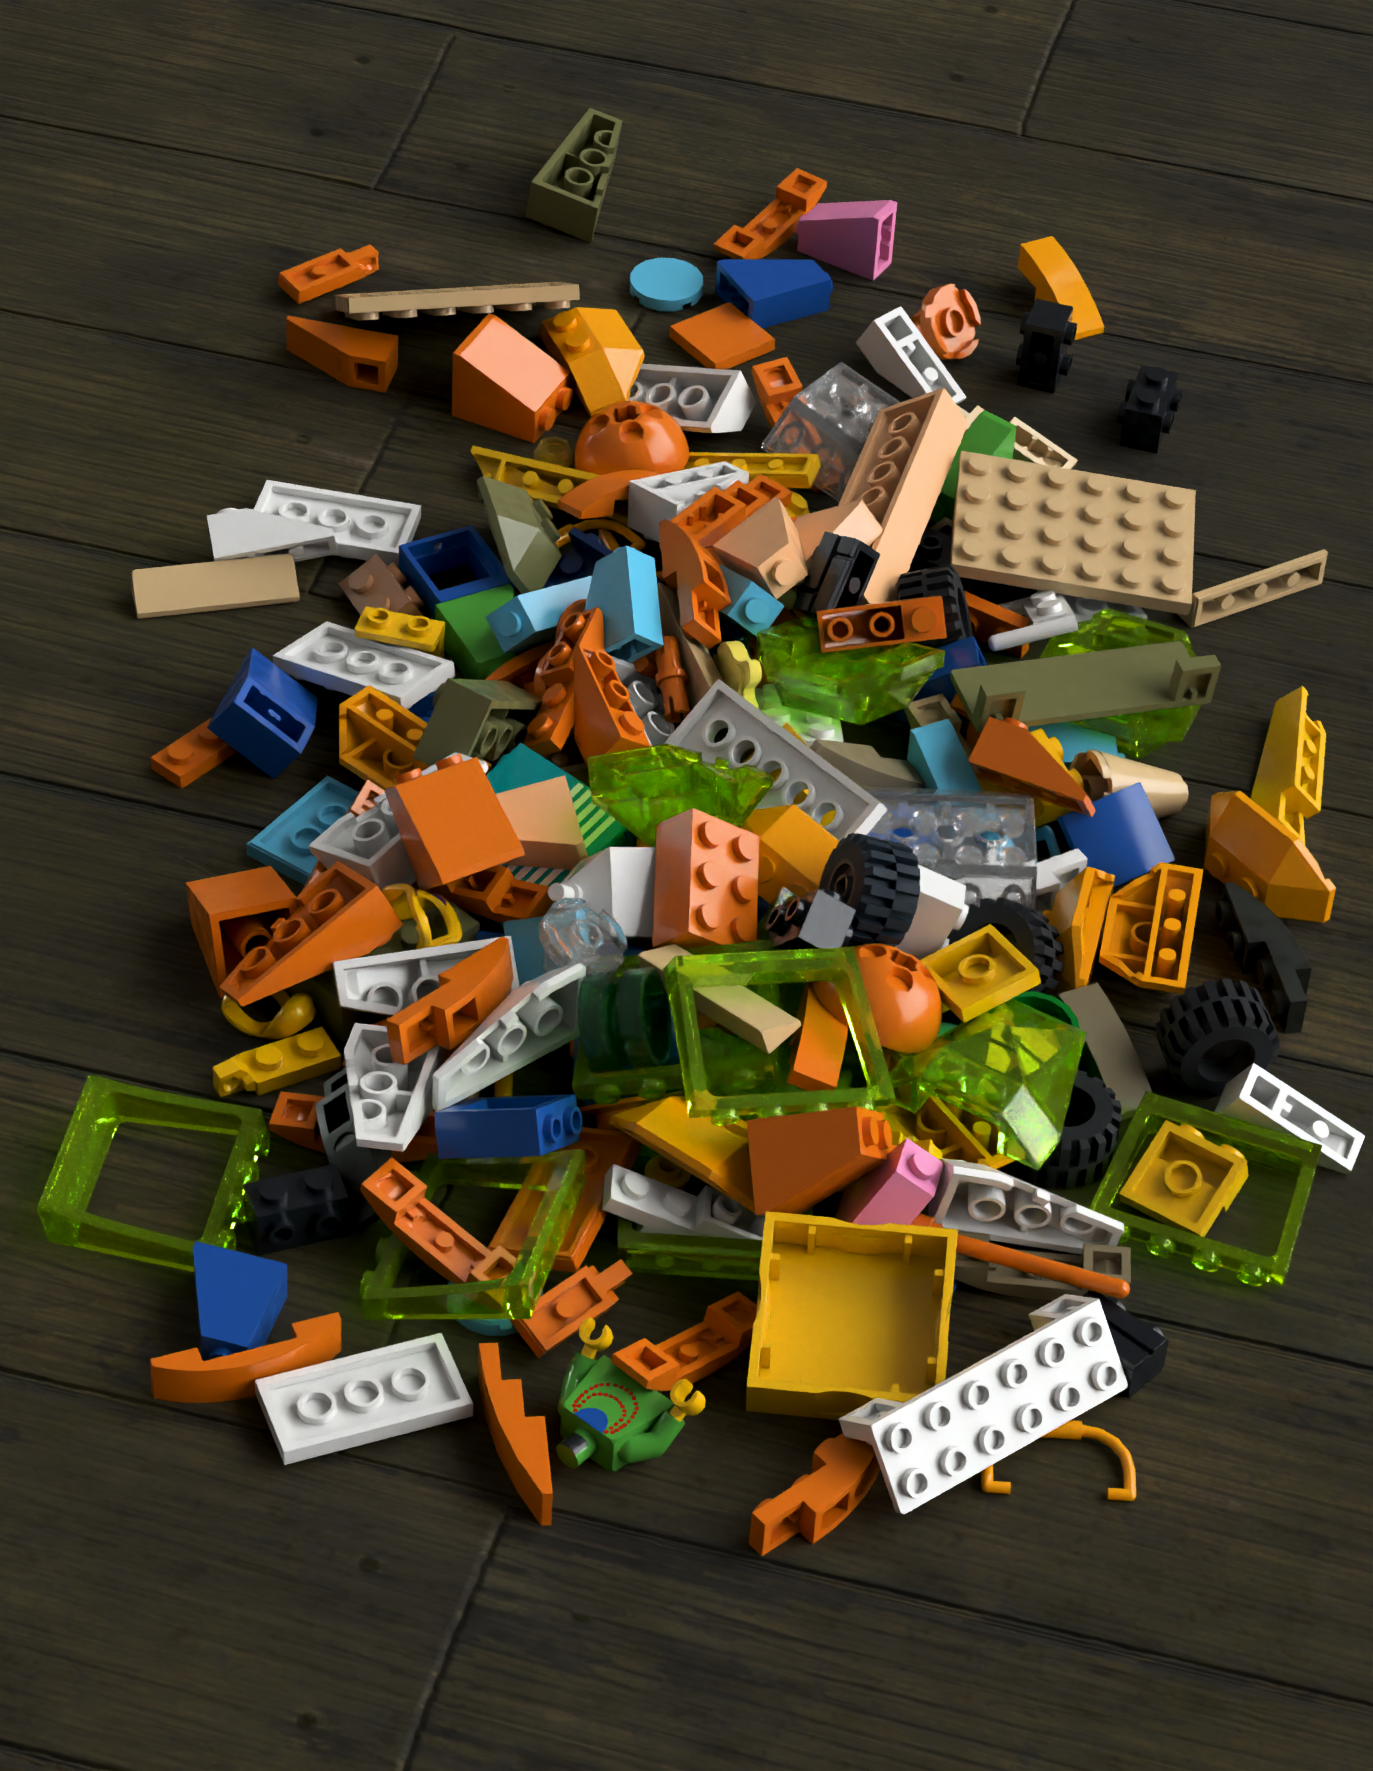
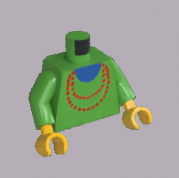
[556,1317,706,1471]

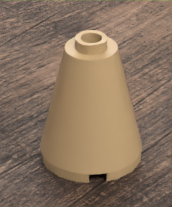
[1068,749,1189,819]

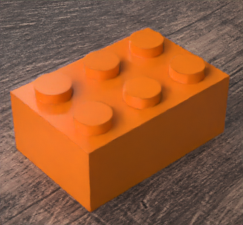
[652,808,759,973]

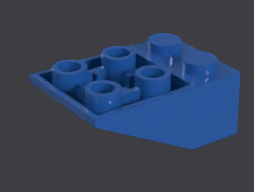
[207,647,318,779]

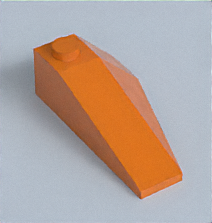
[219,861,404,1007]

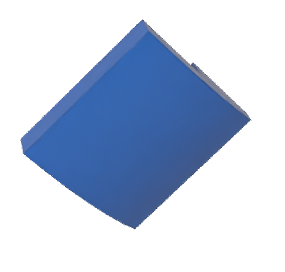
[1057,782,1175,888]

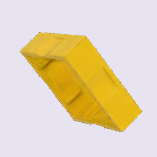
[746,1211,958,1420]

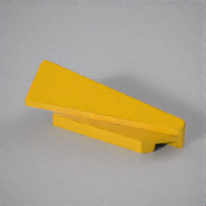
[470,445,634,530]

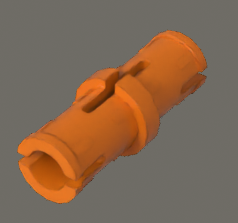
[654,636,691,723]

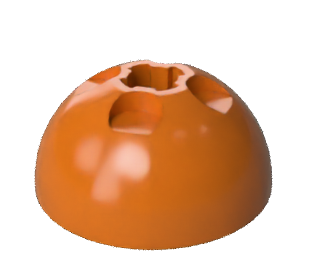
[574,401,690,475]
[814,943,942,1053]

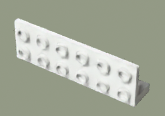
[838,1294,1128,1514]

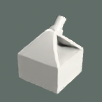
[548,847,656,946]

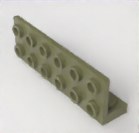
[950,641,1221,733]

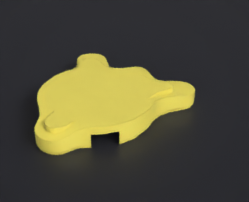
[713,641,762,754]

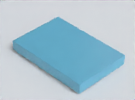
[247,776,358,885]

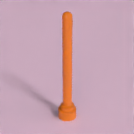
[910,1213,1130,1299]

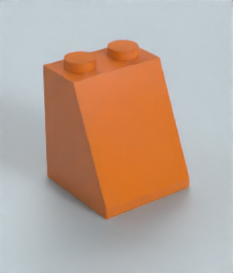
[452,313,573,443]
[384,754,525,890]
[185,866,298,998]
[746,1106,892,1217]

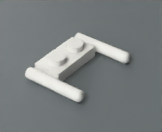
[988,590,1079,652]

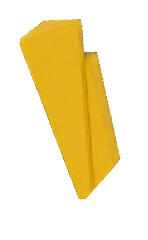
[1250,686,1326,845]

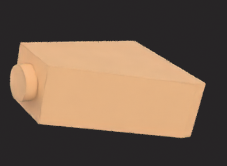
[712,497,808,599]
[777,500,883,610]
[496,775,588,870]

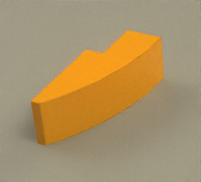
[1018,236,1104,340]

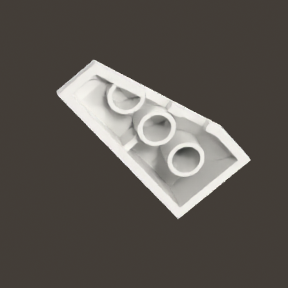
[432,963,586,1111]
[344,1023,446,1152]

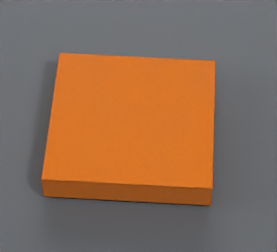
[669,302,775,369]

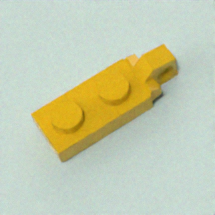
[212,1027,341,1097]

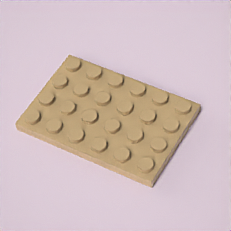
[334,282,580,320]
[950,451,1196,615]

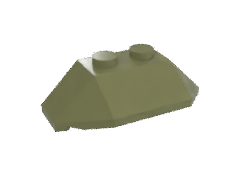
[476,476,562,594]

